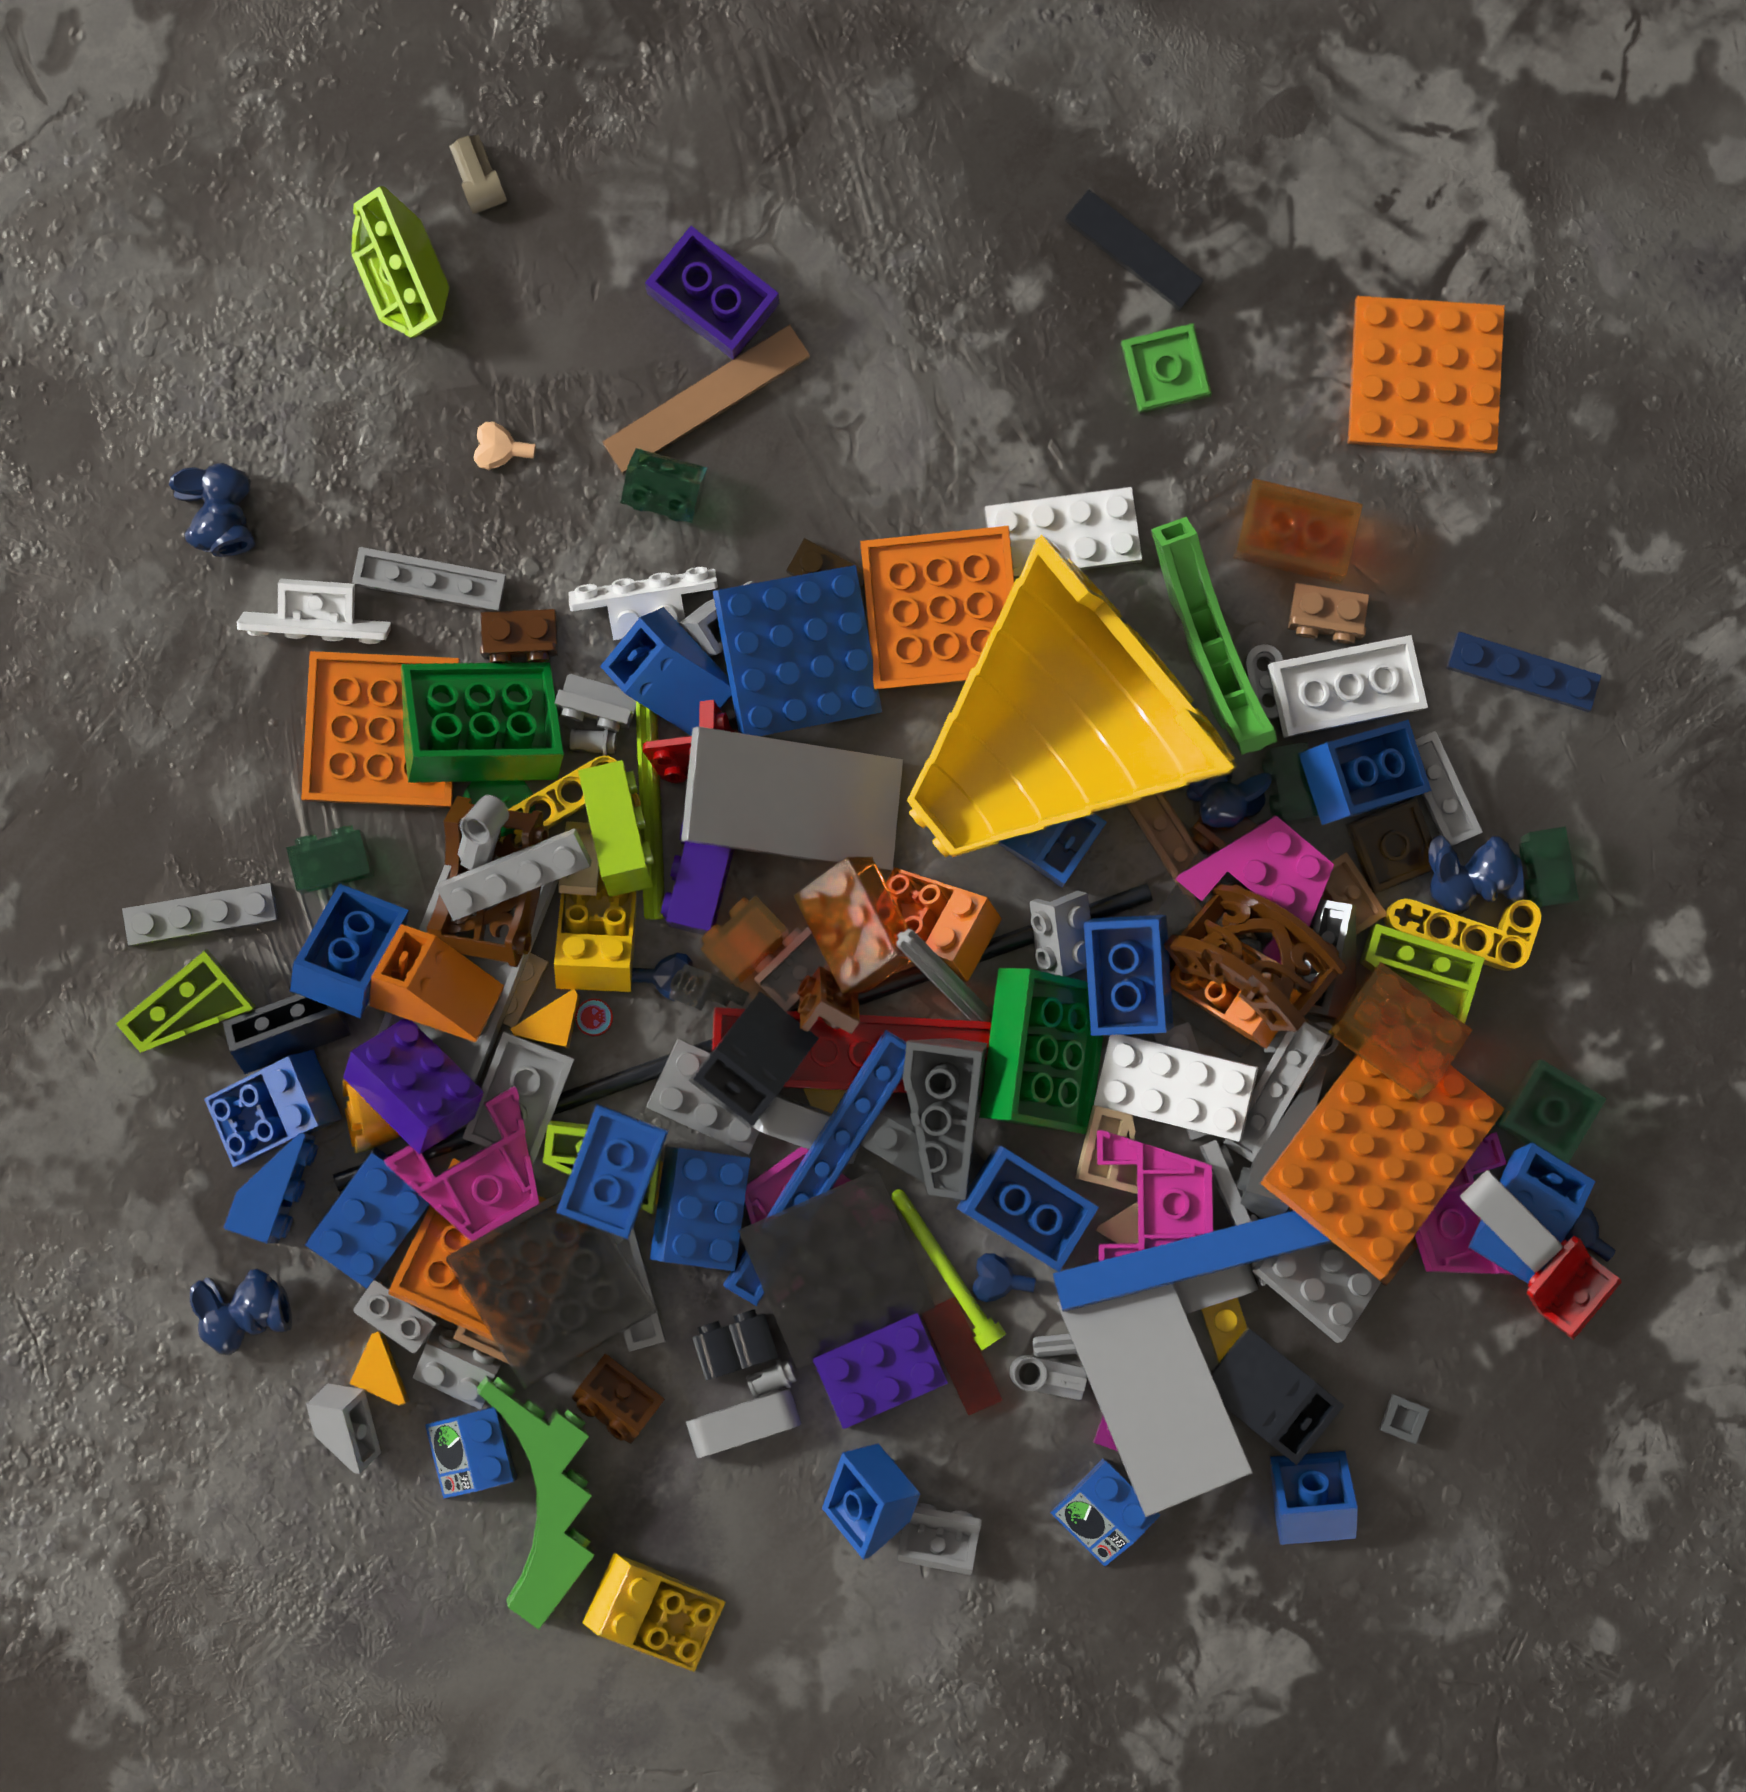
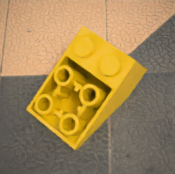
[554,871,637,992]
[582,1553,726,1672]

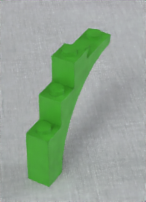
[1151,517,1277,754]
[477,1376,594,1630]

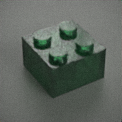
[1495,1059,1606,1164]

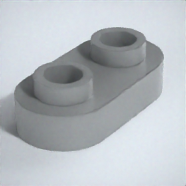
[1245,644,1283,720]

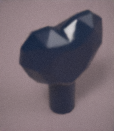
[632,952,693,1002]
[1563,1206,1616,1262]
[972,1253,1036,1302]

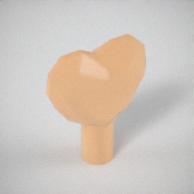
[474,422,536,470]

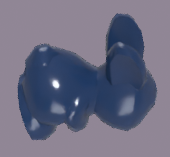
[169,463,256,557]
[1186,771,1272,828]
[1428,834,1524,915]
[190,1269,292,1355]

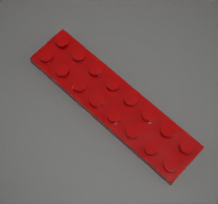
[712,1007,992,1097]

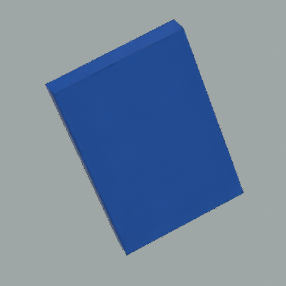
[556,1104,669,1239]

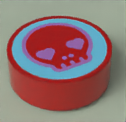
[575,999,614,1037]

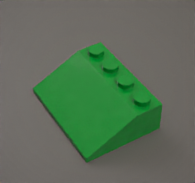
[401,662,564,783]
[979,968,1103,1135]

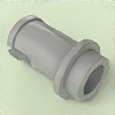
[570,728,617,756]
[746,1359,797,1399]

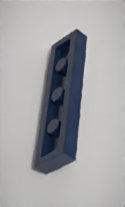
[1446,632,1601,712]

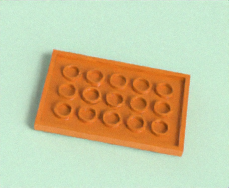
[1260,1014,1505,1280]

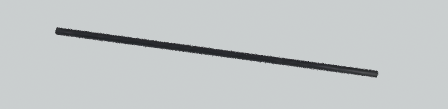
[333,883,1153,1192]

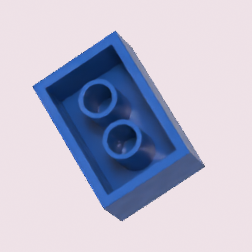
[1299,719,1432,825]
[290,883,409,1018]
[1084,915,1174,1036]
[956,1144,1099,1272]
[305,1147,429,1289]
[650,1147,751,1271]

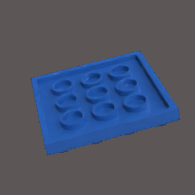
[713,565,882,736]

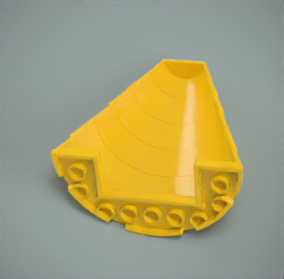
[907,535,1237,858]

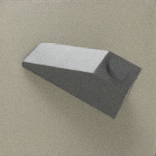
[1302,899,1356,1022]

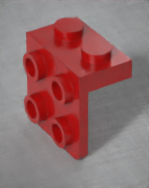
[643,700,738,783]
[1527,1236,1622,1340]

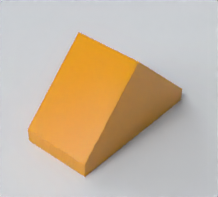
[510,989,581,1049]
[349,1331,410,1405]

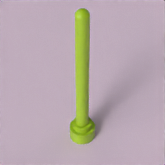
[891,1189,1006,1351]

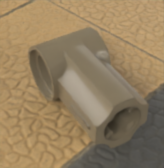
[449,135,507,214]

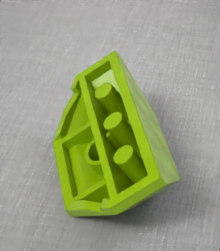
[351,186,449,338]

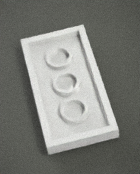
[985,487,1142,579]
[1267,635,1428,738]
[1094,1034,1259,1142]

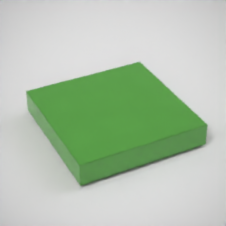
[1121,323,1212,414]

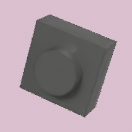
[1378,1394,1429,1444]

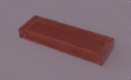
[921,1296,1003,1416]

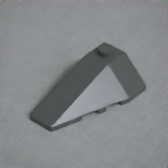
[903,1038,988,1200]
[1237,1065,1327,1219]
[860,1093,985,1203]

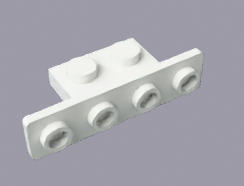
[569,567,718,640]
[237,579,391,644]

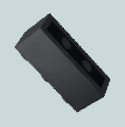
[223,994,351,1074]

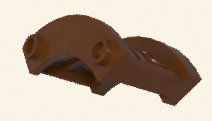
[427,796,549,967]
[1164,884,1347,1032]

